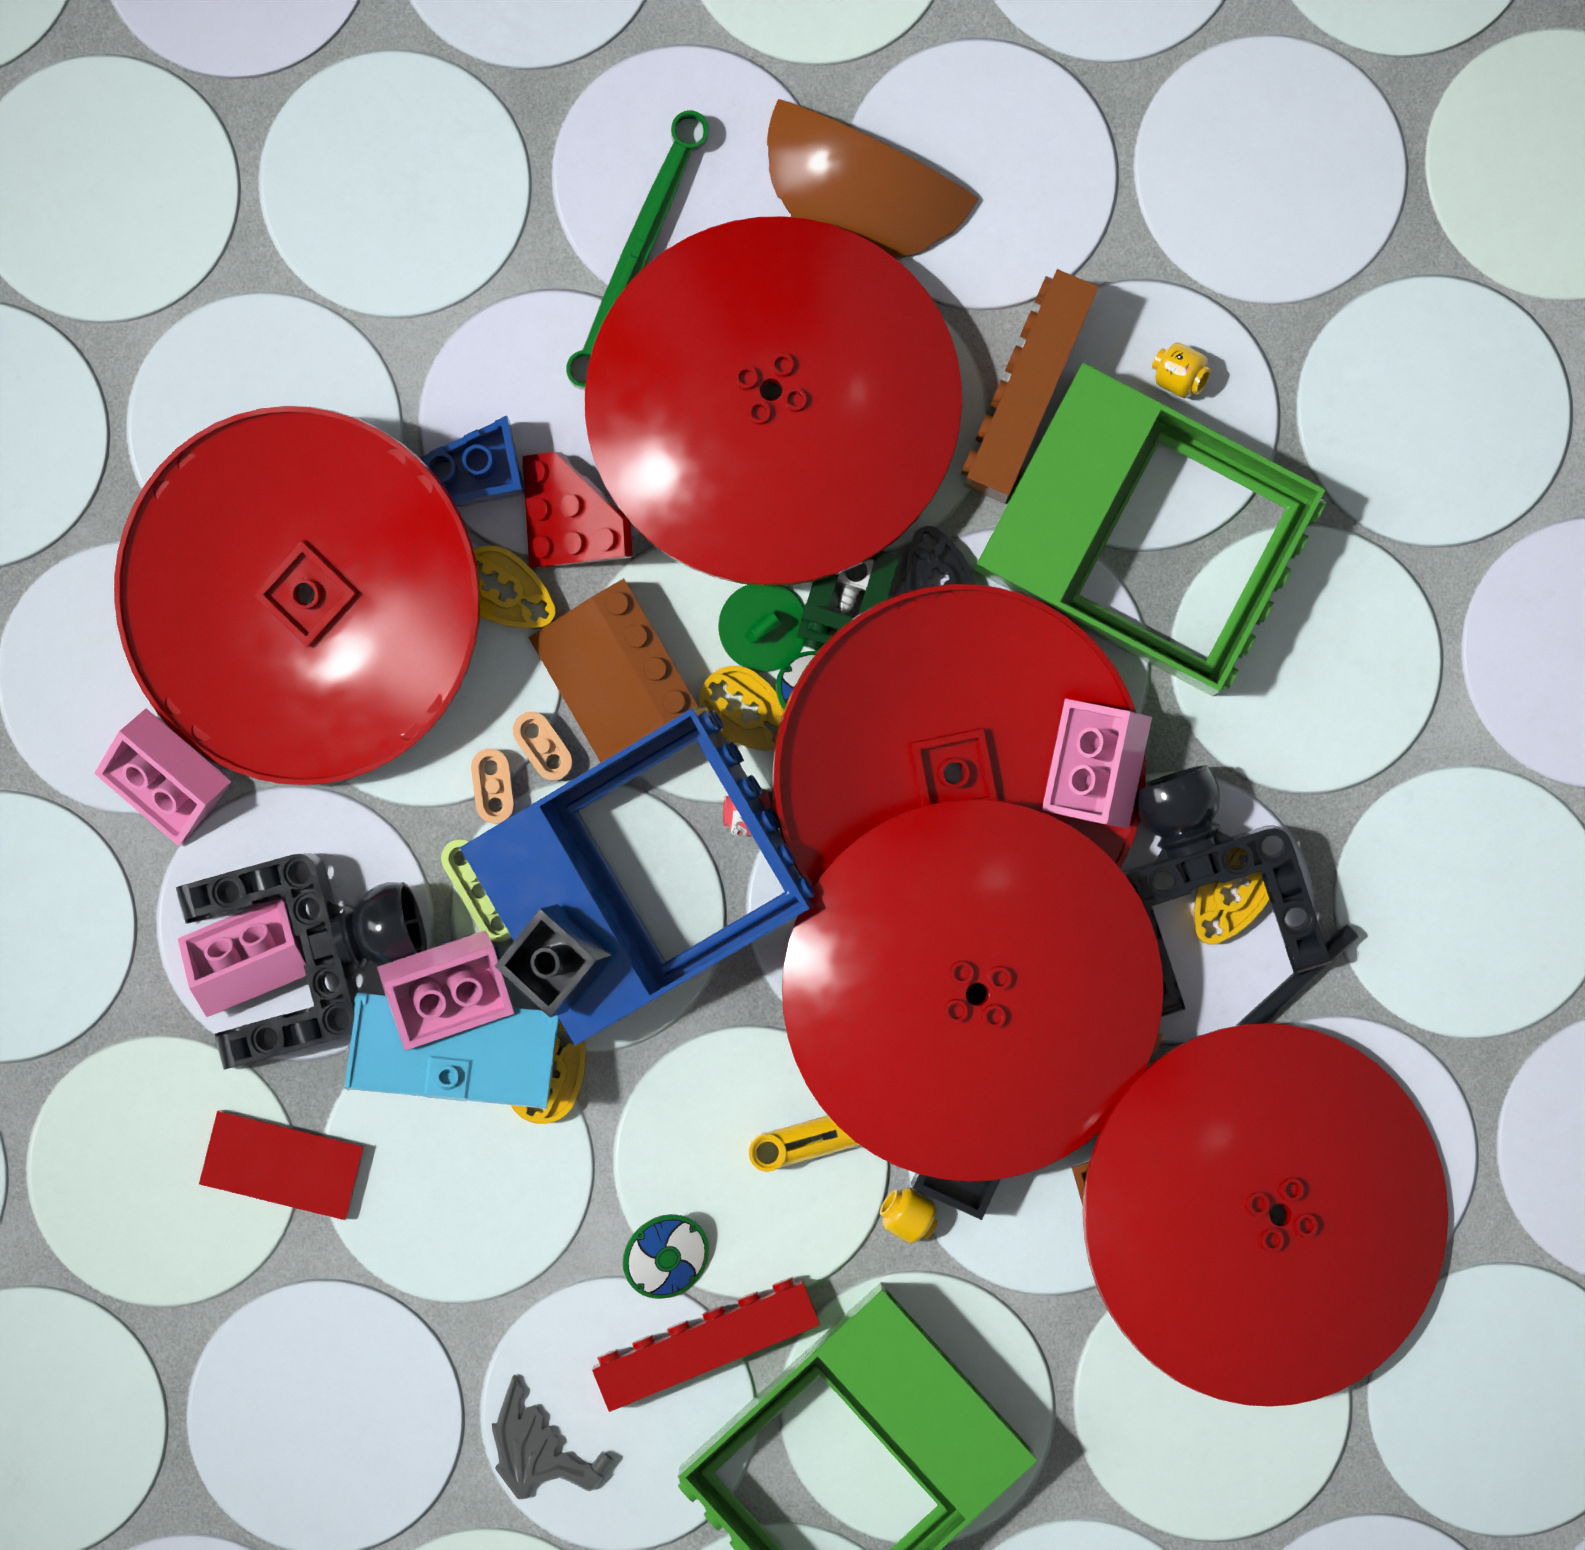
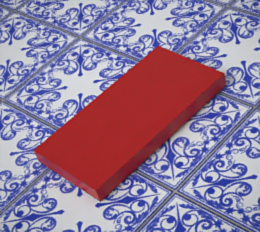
[199,1110,365,1220]

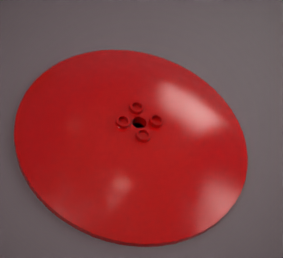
[585,216,962,586]
[114,406,481,785]
[773,584,1146,888]
[782,799,1163,1182]
[1082,1023,1448,1407]

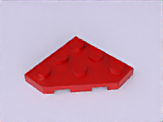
[522,452,633,569]

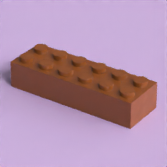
[961,269,1099,504]

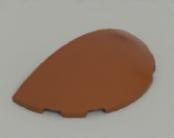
[767,99,979,259]

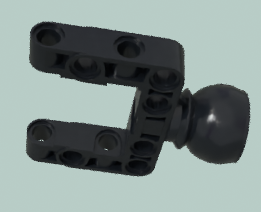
[1123,765,1331,1017]
[175,853,427,1070]

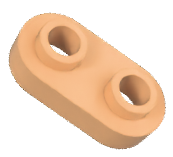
[513,712,573,781]
[471,749,515,824]

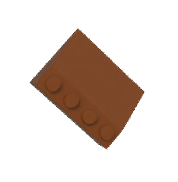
[528,578,698,763]

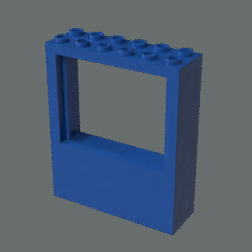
[460,705,815,1046]

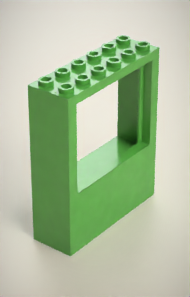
[973,363,1327,696]
[678,1283,1038,1550]

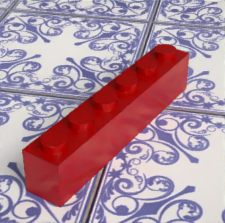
[592,1277,820,1412]

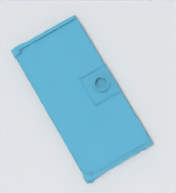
[345,992,560,1109]

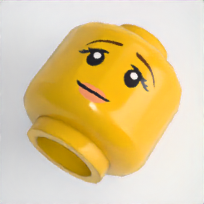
[1152,342,1211,398]

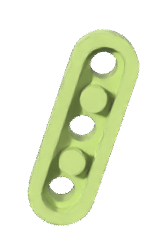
[441,839,511,942]

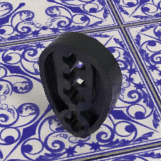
[905,526,976,593]

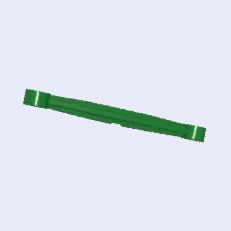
[566,110,709,390]

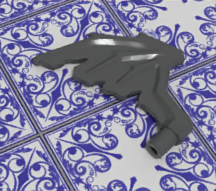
[491,1375,614,1499]

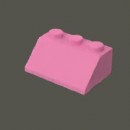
[1042,699,1152,829]
[94,708,232,846]
[177,898,307,1018]
[377,930,514,1051]

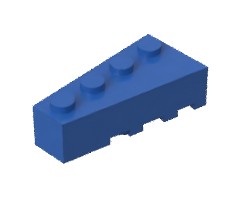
[420,415,525,508]

